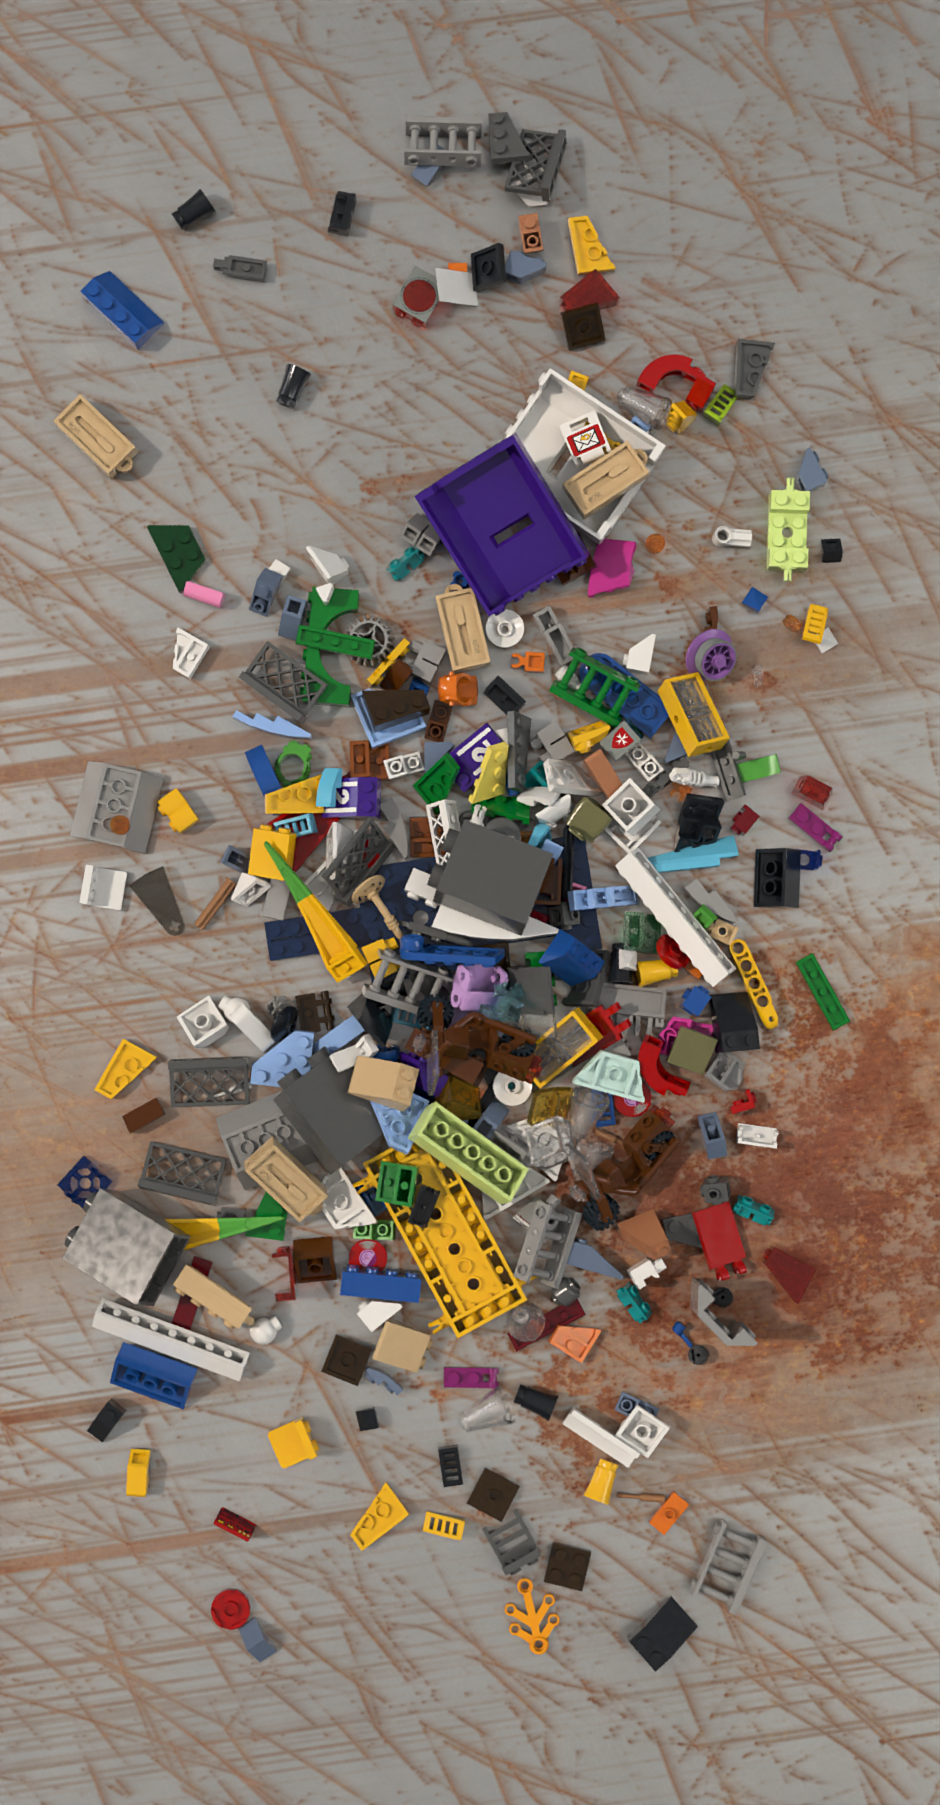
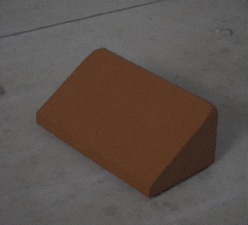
[122,1097,166,1134]

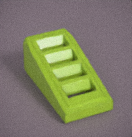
[703,384,738,426]

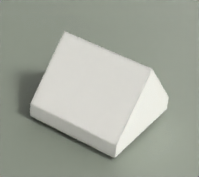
[316,583,334,606]

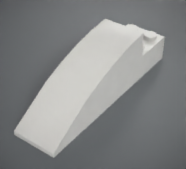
[404,868,559,941]

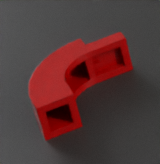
[636,354,706,395]
[638,1034,691,1096]

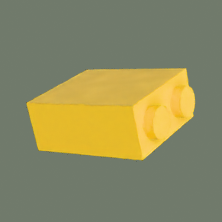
[248,824,297,881]

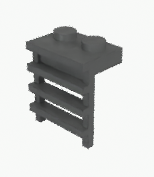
[483,1510,540,1576]

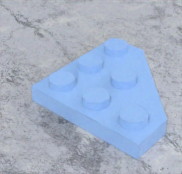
[350,688,426,749]
[250,1029,315,1087]
[370,1093,429,1155]

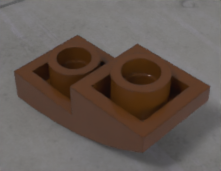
[703,606,718,632]
[379,658,413,690]
[424,700,453,742]

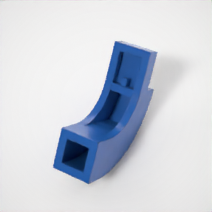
[244,745,282,816]

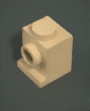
[707,919,739,946]

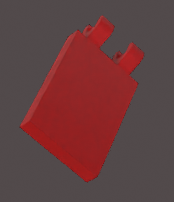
[571,1002,632,1067]
[692,1201,747,1281]

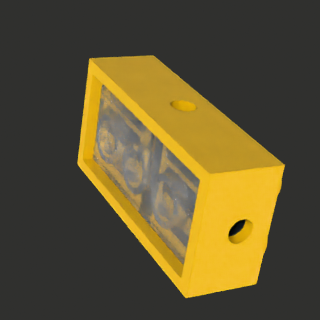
[657,672,730,757]
[528,1007,603,1089]

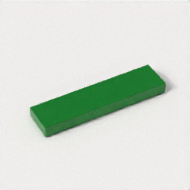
[295,625,375,660]
[795,953,850,1031]

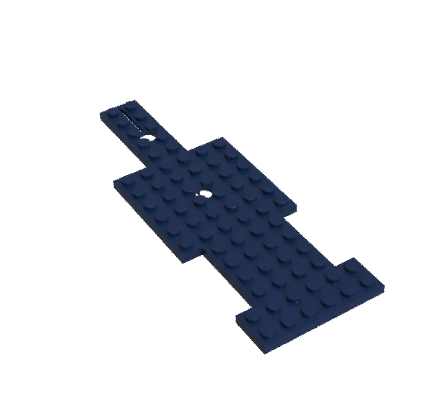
[264,835,602,983]

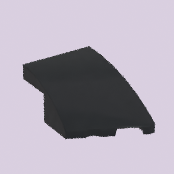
[673,793,724,852]

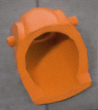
[438,671,478,706]

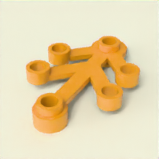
[504,1577,559,1655]

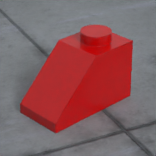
[685,374,716,413]

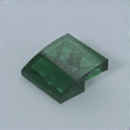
[623,911,661,954]

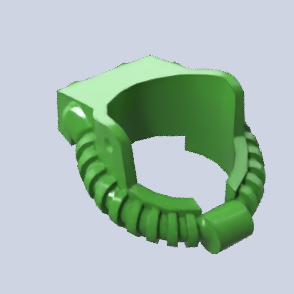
[274,740,312,787]

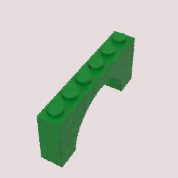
[299,586,360,708]

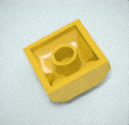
[566,720,610,753]

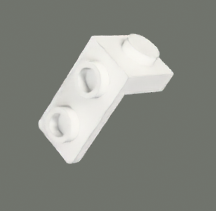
[330,1034,379,1072]

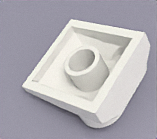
[535,794,574,831]
[177,996,229,1049]
[615,1404,670,1458]

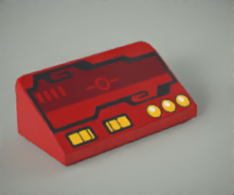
[214,1507,256,1542]

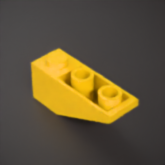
[666,401,697,435]

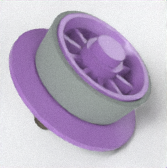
[686,629,737,681]

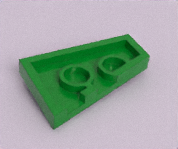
[412,753,460,816]
[471,795,530,825]
[245,1192,288,1241]

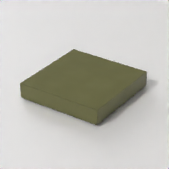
[666,1025,718,1075]

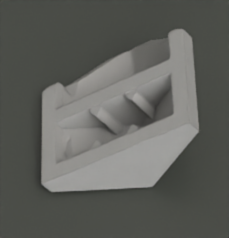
[704,1052,744,1092]

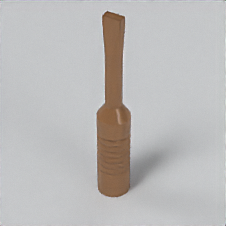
[593,1128,623,1145]
[617,1493,665,1503]

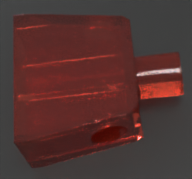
[791,775,833,811]

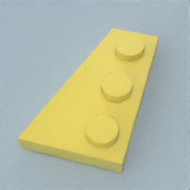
[468,742,509,804]

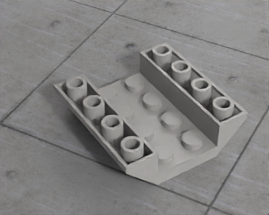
[70,761,164,854]
[216,1090,318,1190]
[690,1277,757,1346]

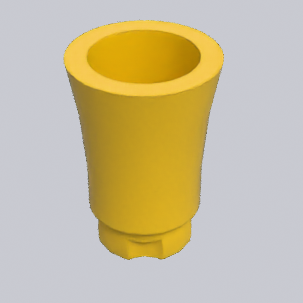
[635,959,678,988]
[583,1458,618,1505]

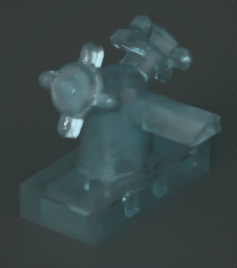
[478,981,524,1023]

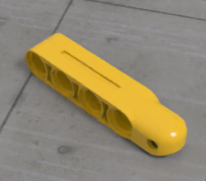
[728,939,778,1030]

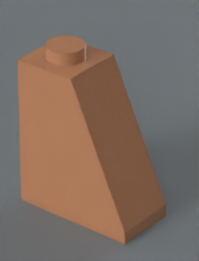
[582,749,623,800]
[617,1209,672,1260]

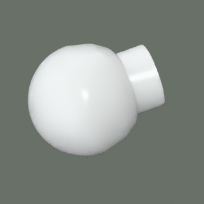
[218,995,251,1024]
[250,1315,282,1345]

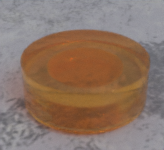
[646,533,665,554]
[782,615,802,633]
[110,815,130,835]

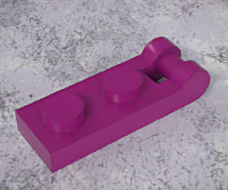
[788,803,843,852]
[444,1367,499,1389]

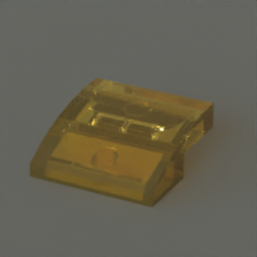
[527,1087,574,1126]

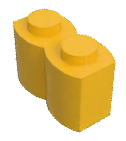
[157,788,200,834]

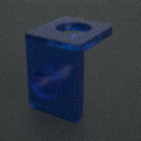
[797,849,823,871]

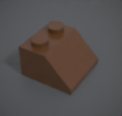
[293,1236,337,1284]

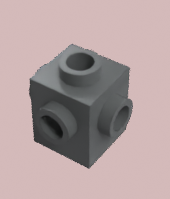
[548,902,580,930]
[700,1175,731,1205]

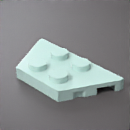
[572,1049,645,1103]

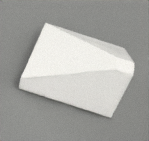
[269,559,291,586]
[815,628,838,654]
[619,949,637,971]

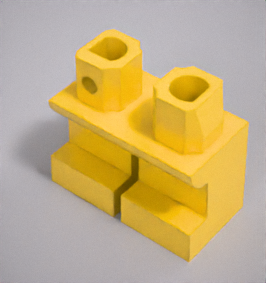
[361,938,401,979]

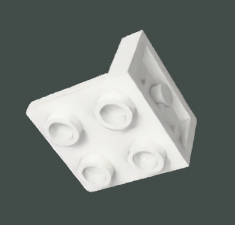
[79,865,127,911]

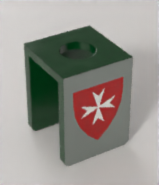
[600,717,644,761]

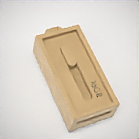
[53,394,138,479]
[562,440,649,520]
[435,584,491,674]
[244,1136,328,1223]
[173,1263,255,1329]

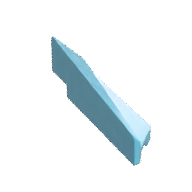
[647,835,739,873]

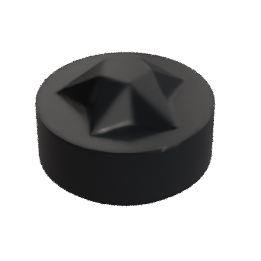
[713,1287,733,1308]
[688,1345,709,1365]

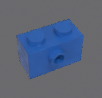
[679,985,711,1017]

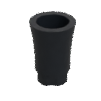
[172,189,215,230]
[276,364,311,409]
[607,943,634,985]
[514,1384,559,1421]

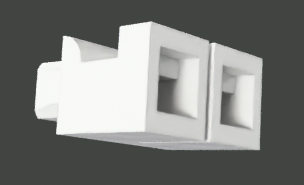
[626,1258,667,1289]

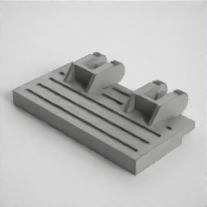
[586,983,667,1036]

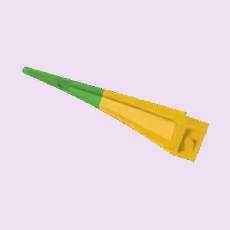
[264,841,368,983]
[164,1217,285,1251]

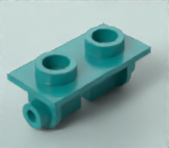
[386,546,425,581]
[733,1195,775,1226]
[616,1281,652,1324]

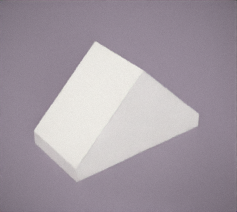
[231,872,271,907]

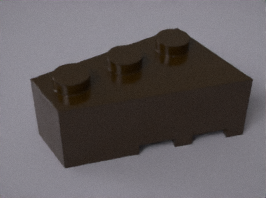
[362,690,430,732]

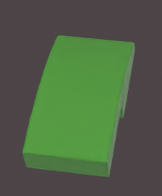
[737,754,781,782]
[353,1220,396,1240]

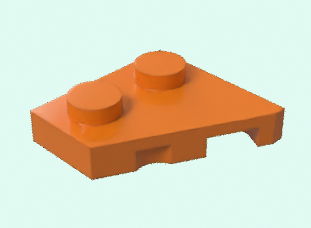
[548,1325,601,1363]

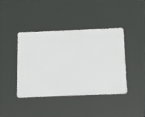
[435,268,478,306]

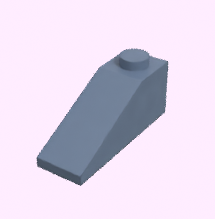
[567,1237,624,1280]

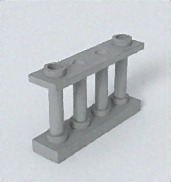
[404,116,482,167]
[362,948,453,1014]
[513,1200,583,1289]
[689,1518,767,1615]

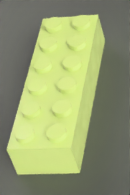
[408,1102,529,1204]

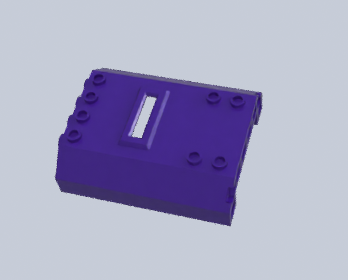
[414,433,590,616]

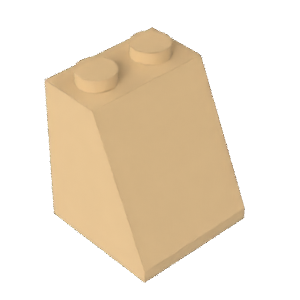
[372,1318,433,1373]

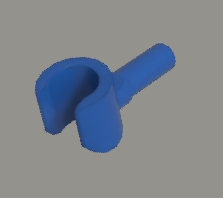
[672,1321,693,1348]

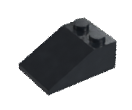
[709,992,760,1053]
[347,993,393,1049]
[627,1596,698,1672]

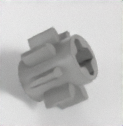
[267,996,291,1019]

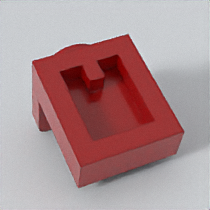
[729,1089,757,1114]

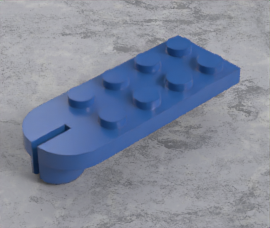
[579,653,669,739]
[400,934,505,968]

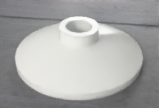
[486,609,524,648]
[493,1072,532,1106]

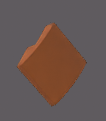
[349,740,390,781]
[410,816,446,858]

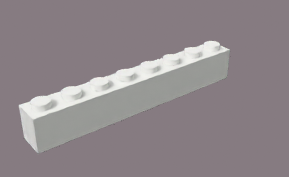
[615,848,736,987]
[92,1298,250,1382]

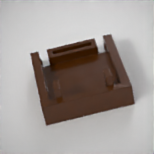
[534,858,562,906]

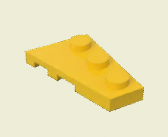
[94,1039,158,1099]

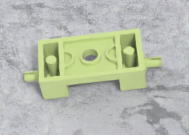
[766,478,810,582]

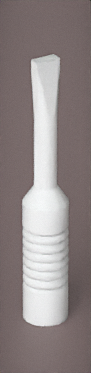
[209,1081,253,1099]

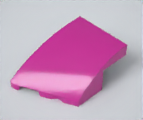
[588,539,637,598]
[658,1016,713,1056]

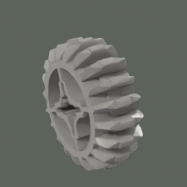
[345,615,395,667]

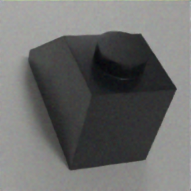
[87,1399,127,1443]

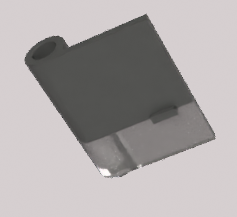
[507,965,558,1038]

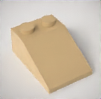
[348,1056,419,1112]

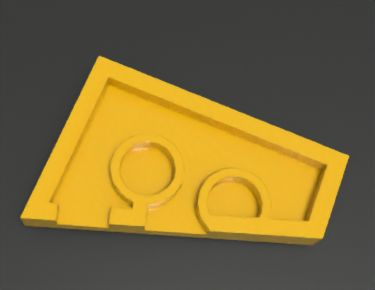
[568,216,616,275]
[365,638,410,687]
[265,774,324,814]
[350,1482,410,1551]

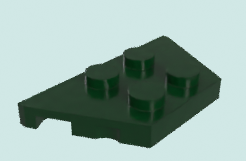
[147,525,206,593]

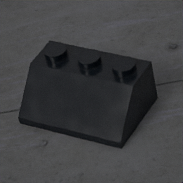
[754,848,801,908]

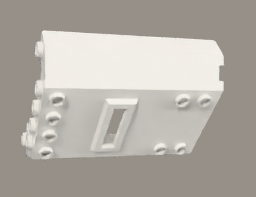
[499,368,666,545]

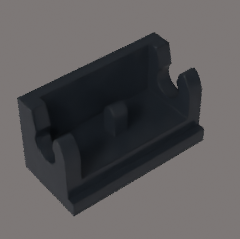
[328,191,357,237]
[483,675,526,715]
[407,1184,441,1228]

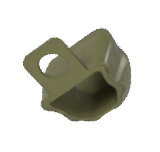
[566,796,613,843]

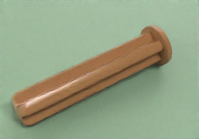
[194,877,237,930]

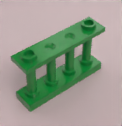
[549,647,641,728]

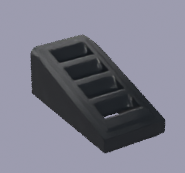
[438,1444,463,1487]

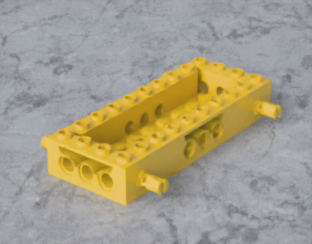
[353,1142,538,1338]

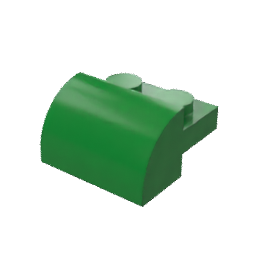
[375,1161,419,1207]

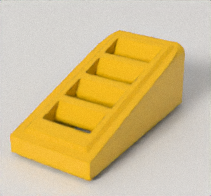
[802,604,828,644]
[422,1511,465,1541]

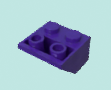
[399,1051,449,1097]

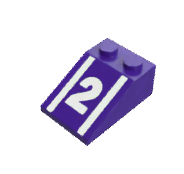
[449,723,503,792]
[322,777,382,819]

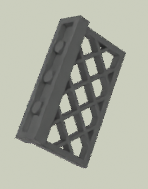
[504,129,567,202]
[239,641,329,724]
[321,816,395,907]
[168,1056,250,1107]
[138,1141,227,1206]

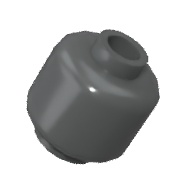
[551,1277,581,1307]

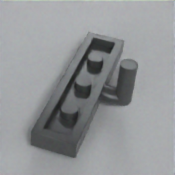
[711,721,746,801]

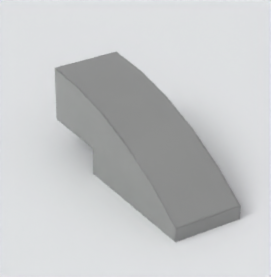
[531,605,573,666]
[381,797,408,860]
[683,879,738,924]

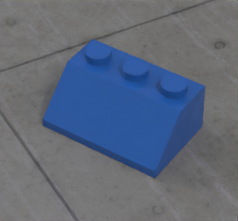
[539,929,605,986]

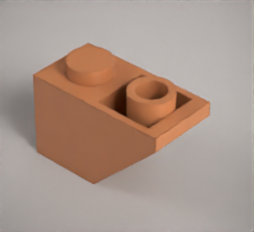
[518,213,543,254]

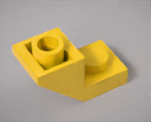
[126,1449,151,1497]

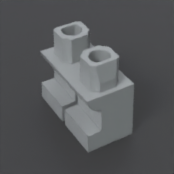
[400,513,442,556]
[403,640,446,685]
[529,720,575,762]

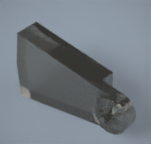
[129,866,185,936]

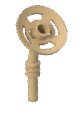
[352,875,404,942]

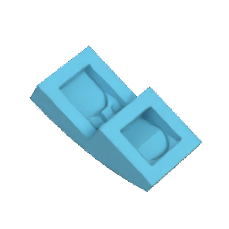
[316,768,342,807]

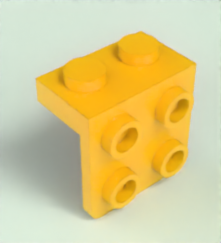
[268,1417,320,1468]

